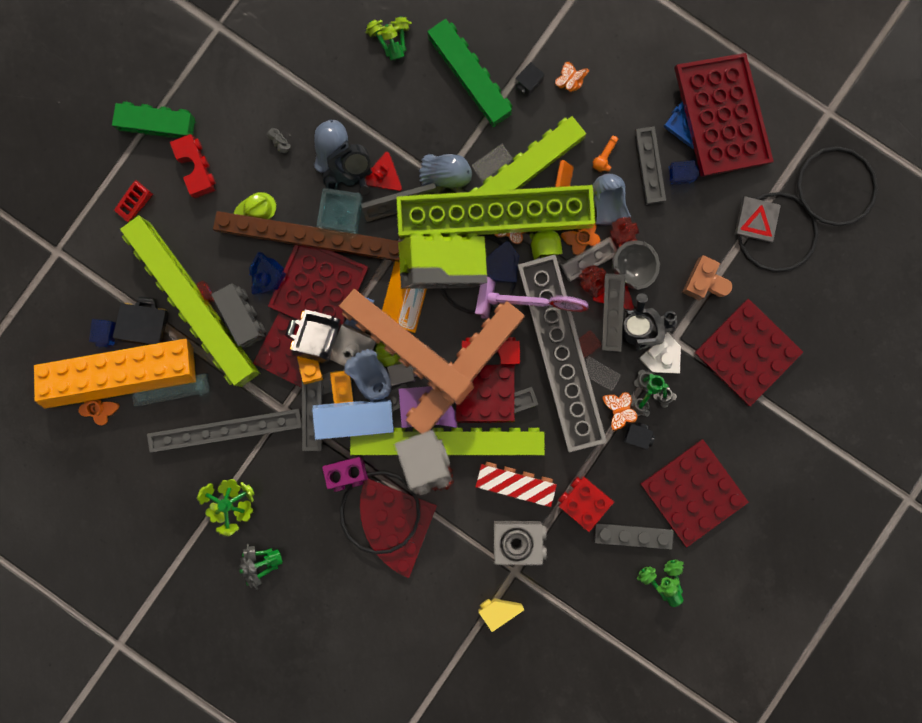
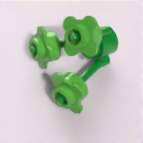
[637,560,684,607]

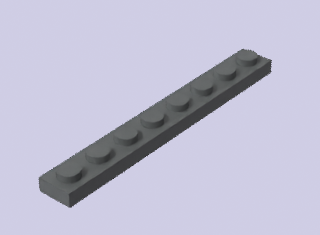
[147,409,302,453]

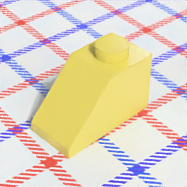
[479,598,524,632]

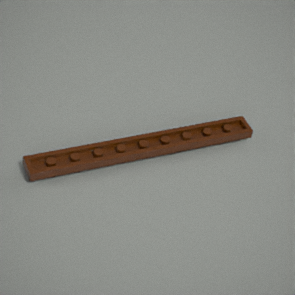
[213,211,401,262]

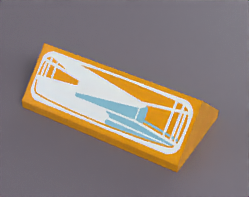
[382,261,427,333]

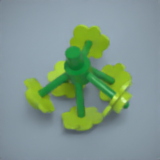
[197,479,254,536]

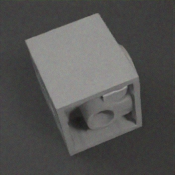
[395,430,452,495]
[494,521,546,565]

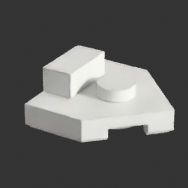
[639,332,681,374]

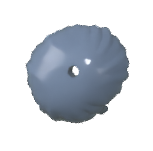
[314,120,348,173]
[419,154,472,188]
[593,174,631,226]
[344,349,391,401]

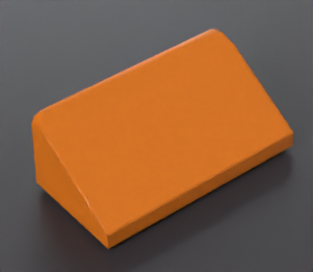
[555,160,573,187]

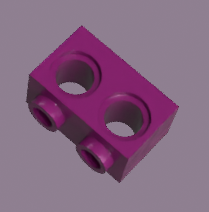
[322,457,368,492]

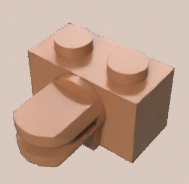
[682,255,732,300]

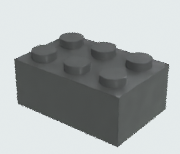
[211,283,266,348]

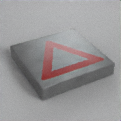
[735,196,781,243]

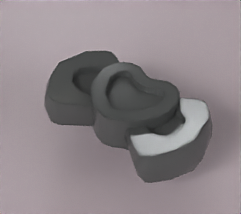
[266,128,291,153]

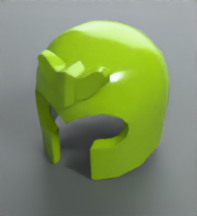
[530,230,563,260]

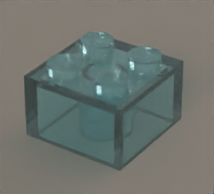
[317,188,363,234]

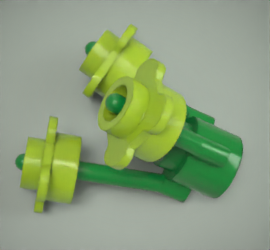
[365,16,412,60]

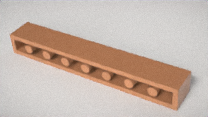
[339,289,474,405]
[406,301,525,434]

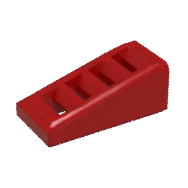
[114,180,154,223]

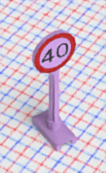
[475,277,589,319]

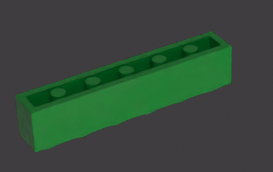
[427,19,512,127]

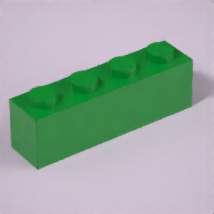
[112,102,195,139]

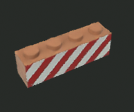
[476,461,557,507]

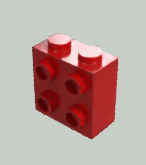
[558,476,614,532]

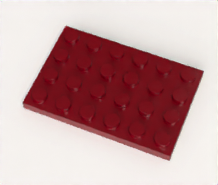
[674,53,774,177]

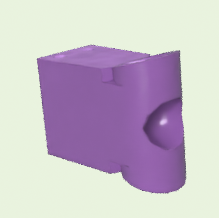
[398,386,458,428]

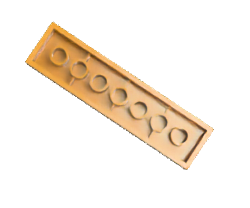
[34,338,196,409]

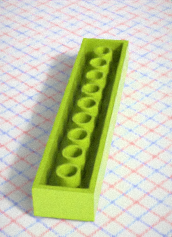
[397,185,595,239]
[120,215,260,387]

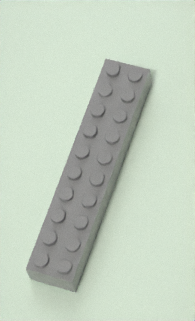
[518,255,607,452]

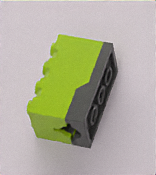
[398,233,487,289]

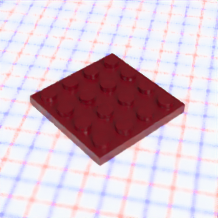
[268,245,369,335]
[694,299,803,407]
[640,439,749,547]

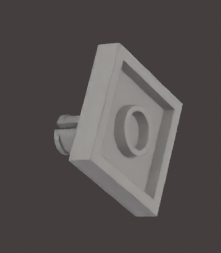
[330,323,377,366]

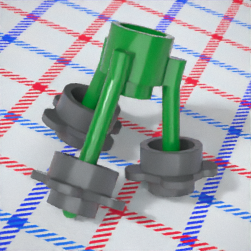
[630,370,677,417]
[239,544,283,590]

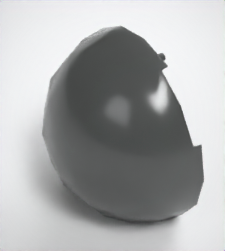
[612,240,660,290]

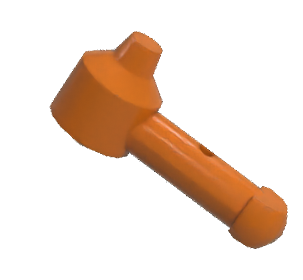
[592,136,618,172]

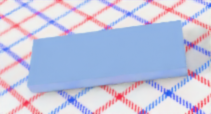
[312,399,393,440]

